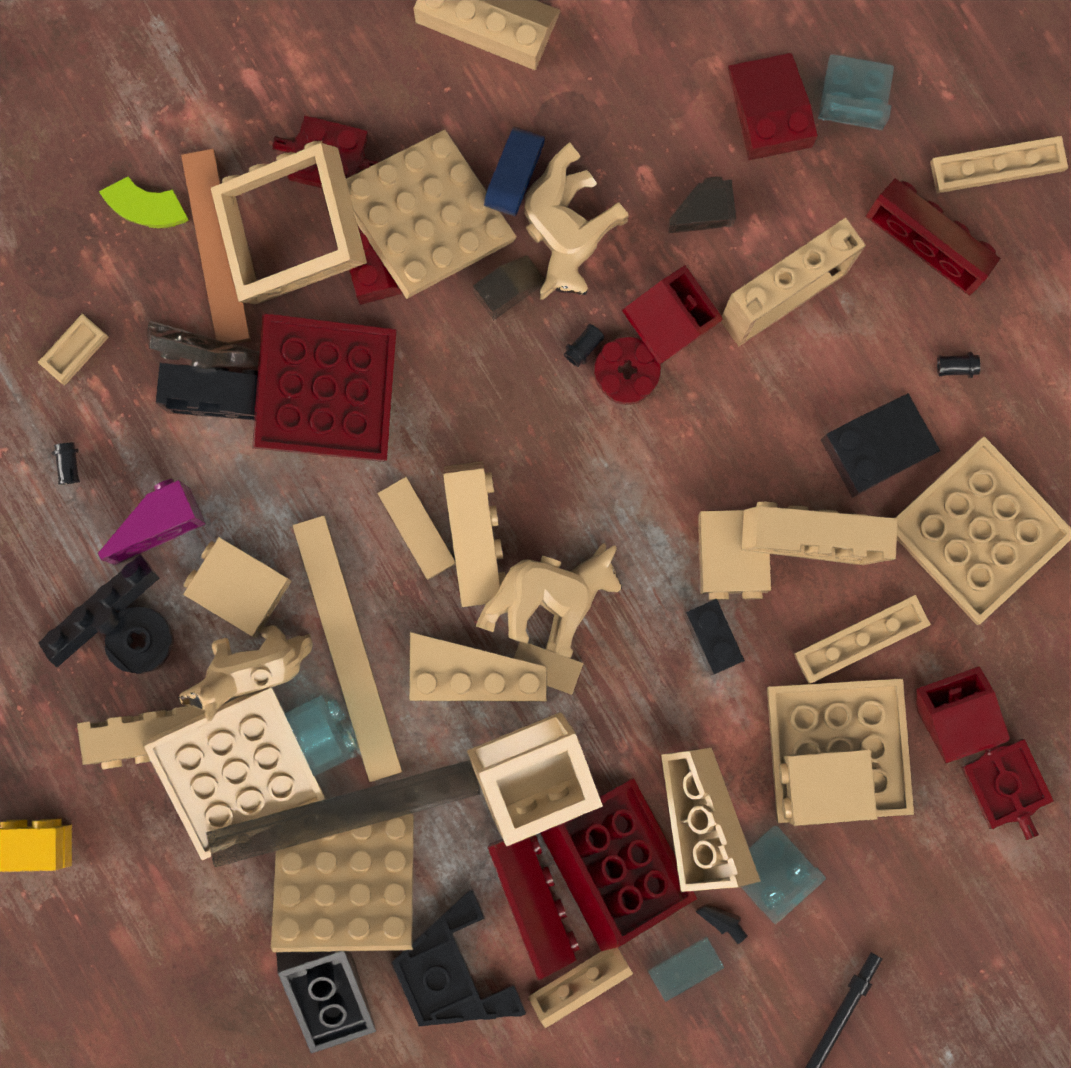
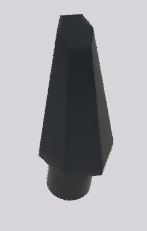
[695,904,748,944]

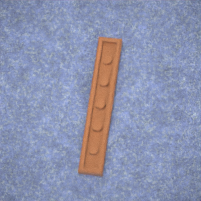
[181,149,251,347]

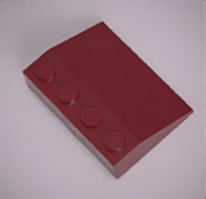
[540,778,697,952]

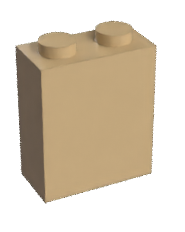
[698,510,771,600]
[183,537,292,638]
[779,749,877,826]

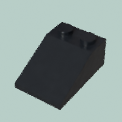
[821,393,940,498]
[276,951,376,1054]

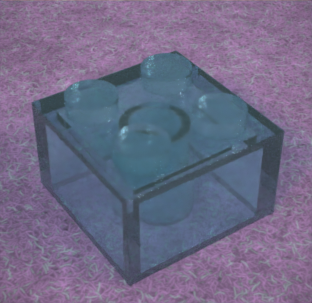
[284,695,359,776]

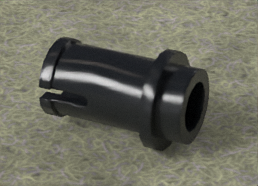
[564,324,605,367]
[937,352,980,378]
[52,442,80,485]

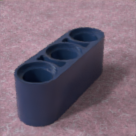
[484,126,545,217]

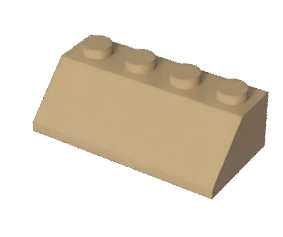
[414,0,560,71]

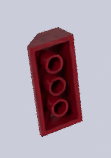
[865,178,1001,296]
[488,834,580,980]

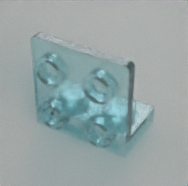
[818,55,894,130]
[741,826,827,925]

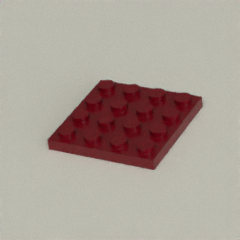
[252,313,396,462]

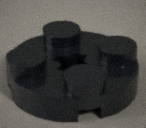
[104,607,174,674]

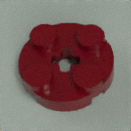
[594,337,661,405]

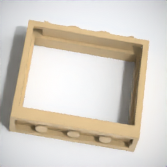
[211,141,367,304]
[721,218,866,347]

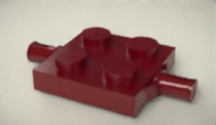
[272,115,379,189]
[961,739,1054,840]

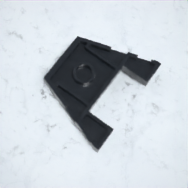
[392,889,526,1027]

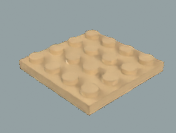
[346,130,517,299]
[895,436,1071,625]
[767,679,914,823]
[143,687,327,860]
[271,814,414,952]

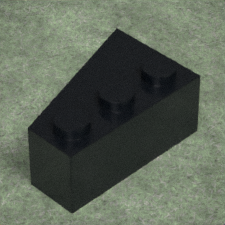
[156,362,258,420]

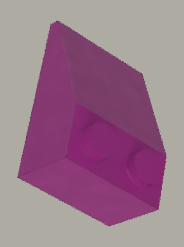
[98,479,206,565]

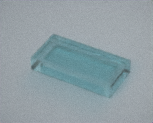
[648,937,724,1002]

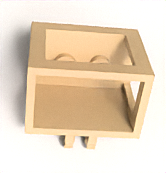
[467,712,603,846]

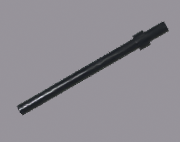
[805,952,883,1068]

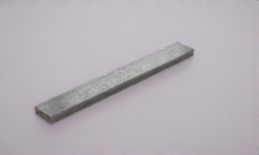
[206,760,481,867]

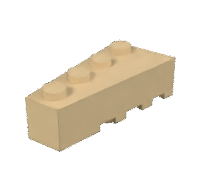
[443,461,505,607]
[742,502,898,565]
[410,632,547,702]
[77,703,225,770]
[661,748,760,892]

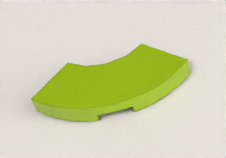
[99,177,189,228]

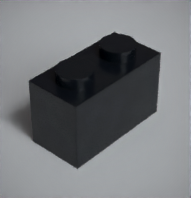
[683,599,745,676]

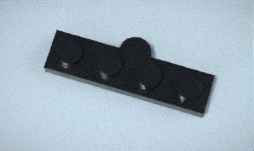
[38,554,160,667]

